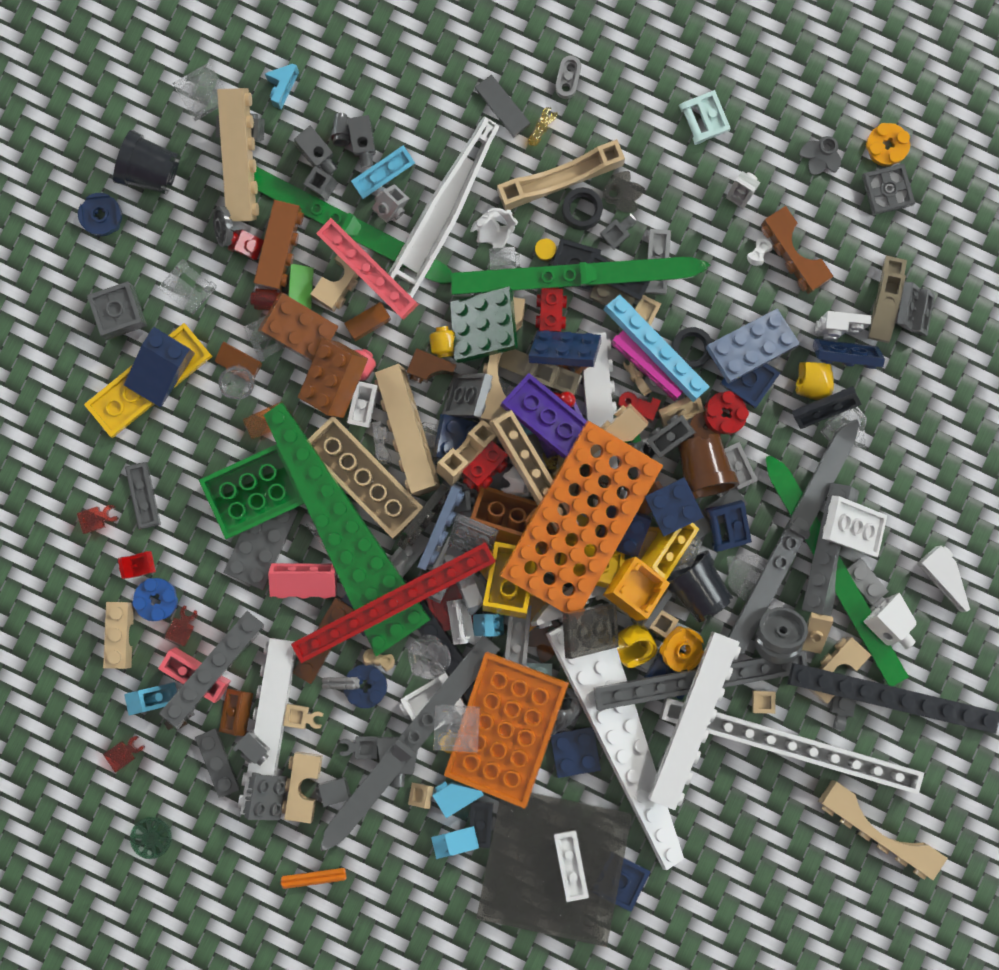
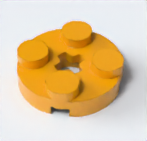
[866,123,910,167]
[659,626,704,672]

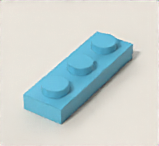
[350,145,415,199]

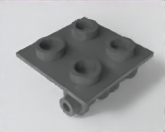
[243,772,288,820]

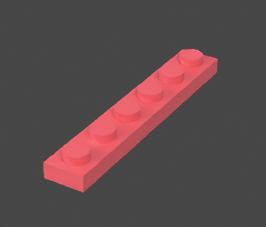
[316,218,419,320]

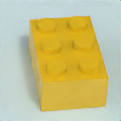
[483,542,538,619]

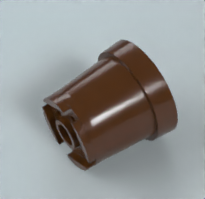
[678,434,740,499]

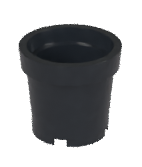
[113,130,180,195]
[667,550,733,623]

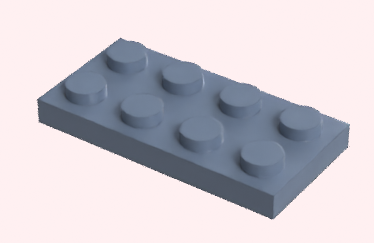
[706,309,800,384]
[418,483,465,571]

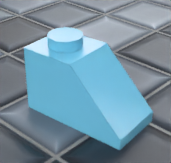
[124,682,177,716]
[432,781,484,818]

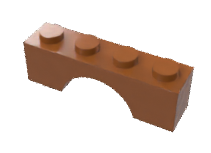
[761,206,834,295]

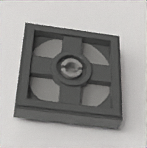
[862,164,915,216]

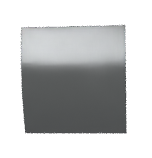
[897,282,935,336]

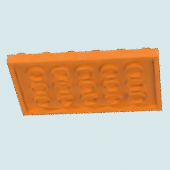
[444,652,569,809]

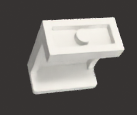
[399,673,467,730]

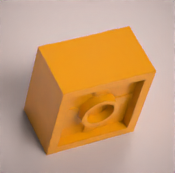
[603,557,670,621]

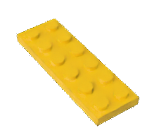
[84,323,213,438]

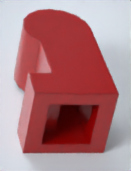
[618,392,661,423]

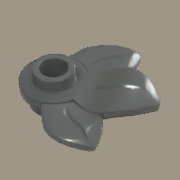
[799,136,841,175]

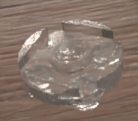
[408,635,451,679]

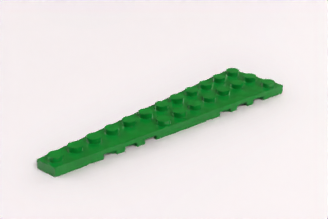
[264,402,430,656]

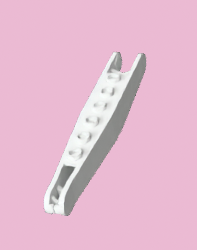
[377,116,499,298]

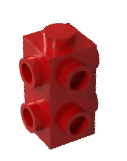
[535,288,567,332]
[462,441,508,492]

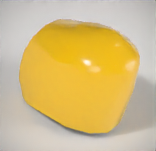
[796,362,834,400]
[614,624,658,668]

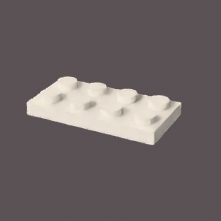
[822,495,887,557]

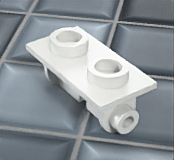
[447,599,475,645]

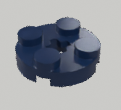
[78,193,122,236]
[344,664,388,708]

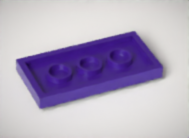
[500,373,587,459]

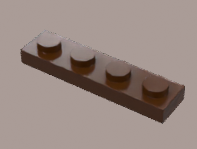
[293,598,354,684]

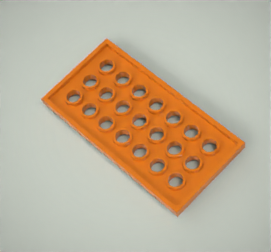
[499,421,663,620]

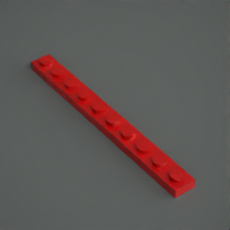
[291,542,496,663]

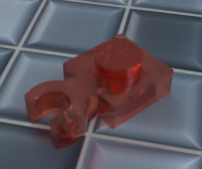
[77,505,119,534]
[165,605,198,647]
[103,736,145,772]

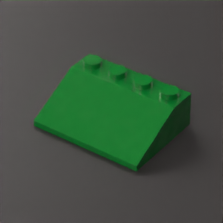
[199,444,304,540]

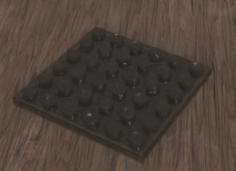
[476,792,632,947]

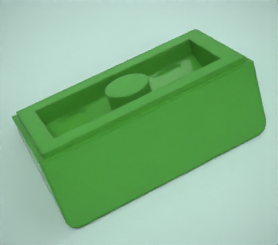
[289,264,314,309]

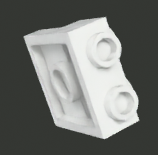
[815,311,871,341]

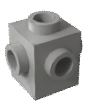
[372,184,410,223]

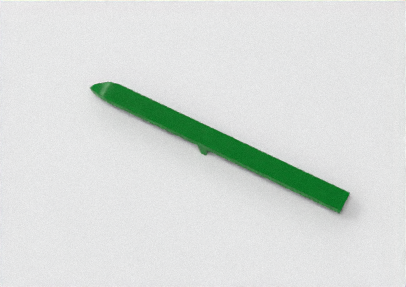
[254,166,452,284]
[451,257,711,295]
[766,456,909,686]

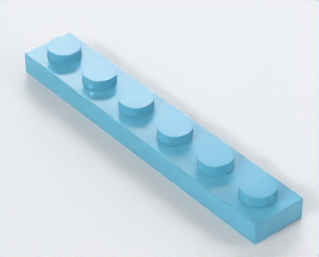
[603,295,709,402]

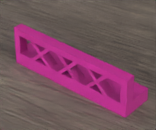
[611,330,683,402]

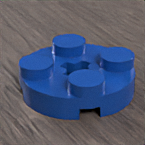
[133,578,178,621]

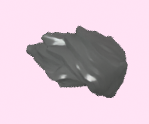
[551,688,582,735]

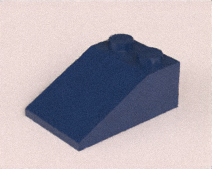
[124,327,195,408]

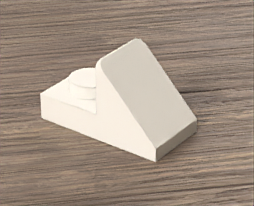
[347,381,378,428]

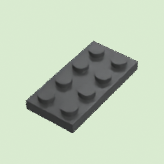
[223,509,299,590]

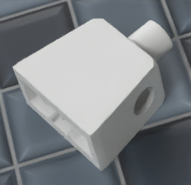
[863,593,916,649]

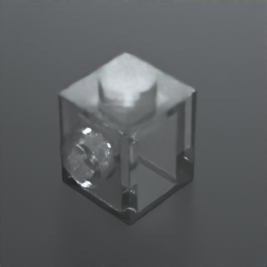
[489,247,520,270]

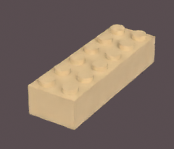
[308,416,425,540]

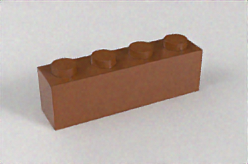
[254,200,304,292]

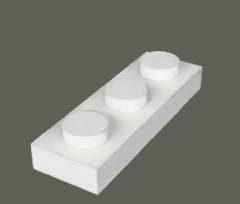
[554,830,589,902]

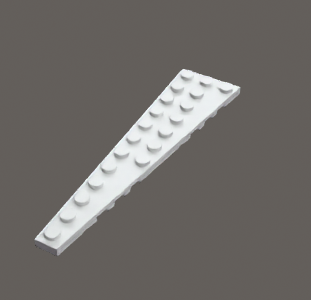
[546,603,684,870]

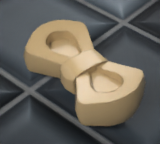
[362,649,395,671]

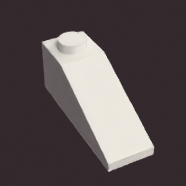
[726,171,761,209]
[916,546,970,612]

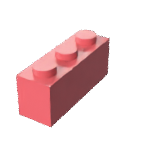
[268,563,337,599]
[158,647,231,703]

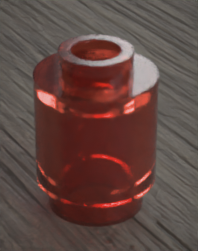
[250,288,282,311]

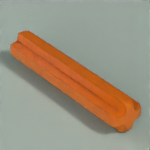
[281,868,346,889]

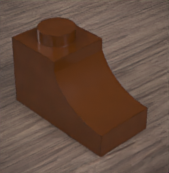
[407,348,457,384]

